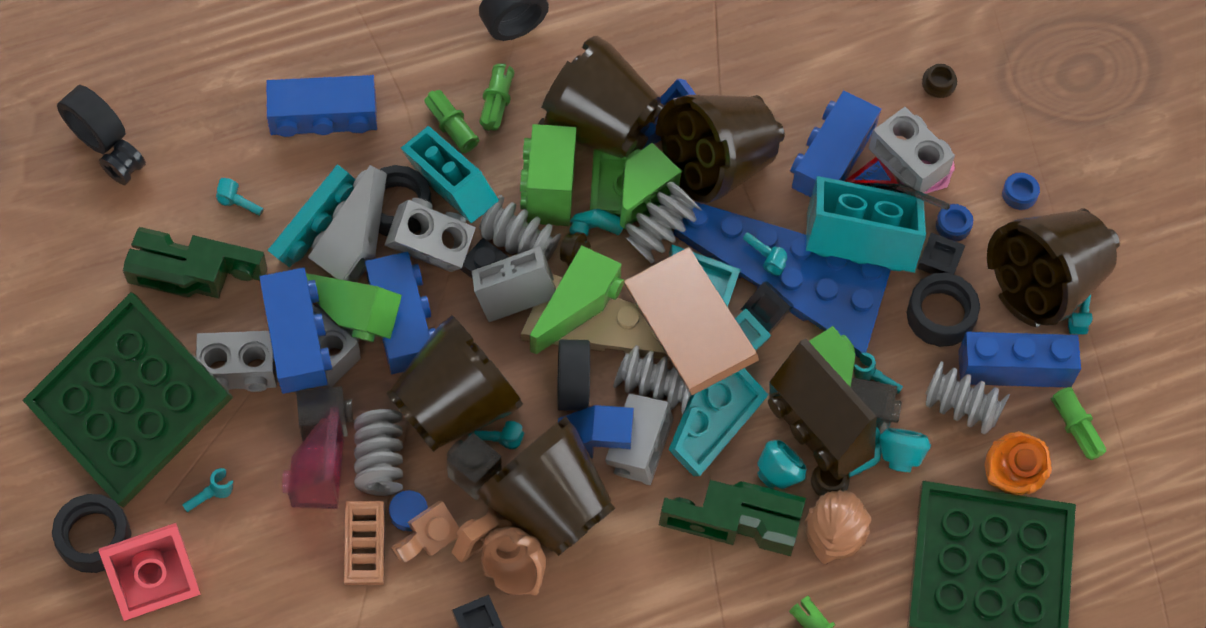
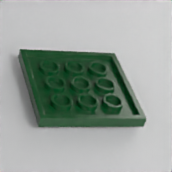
[22,292,233,508]
[907,481,1076,628]

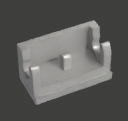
[472,246,556,322]
[605,393,674,485]

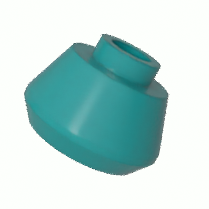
[879,428,931,472]
[757,440,807,489]

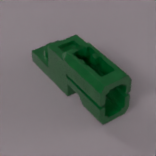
[123,227,268,299]
[659,480,806,556]

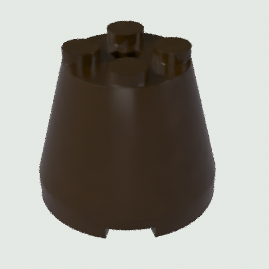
[538,36,664,158]
[655,95,785,204]
[987,208,1120,327]
[386,315,523,452]
[476,416,615,556]

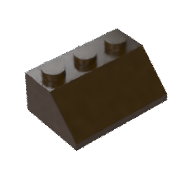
[768,338,877,480]

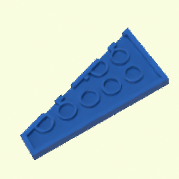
[674,201,891,358]

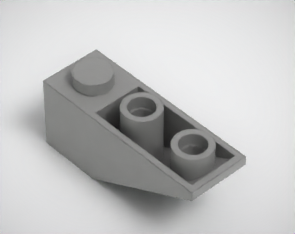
[308,165,387,282]

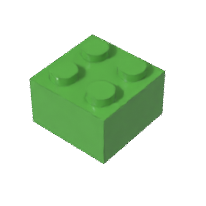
[520,124,576,226]

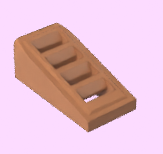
[344,501,386,585]

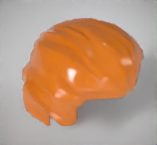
[985,431,1052,495]

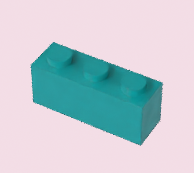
[401,126,499,223]

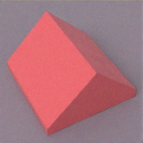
[99,523,201,621]

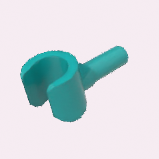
[216,178,264,216]
[743,232,787,276]
[1068,295,1093,334]
[854,353,903,394]
[469,421,525,449]
[182,468,233,512]

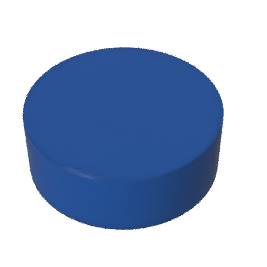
[1002,173,1040,210]
[935,204,974,241]
[389,490,428,532]

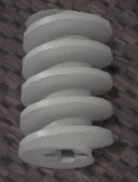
[624,182,702,264]
[479,195,561,262]
[613,345,691,414]
[925,361,1010,434]
[354,409,403,496]

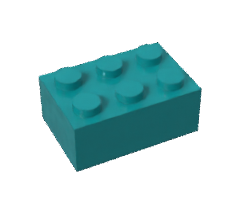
[806,176,926,273]

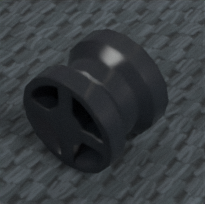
[99,139,146,185]

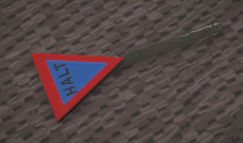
[845,157,950,210]

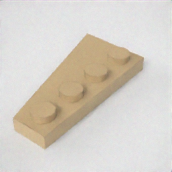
[521,274,669,360]

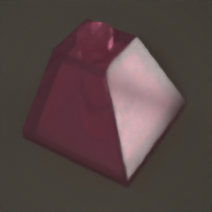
[282,407,344,509]

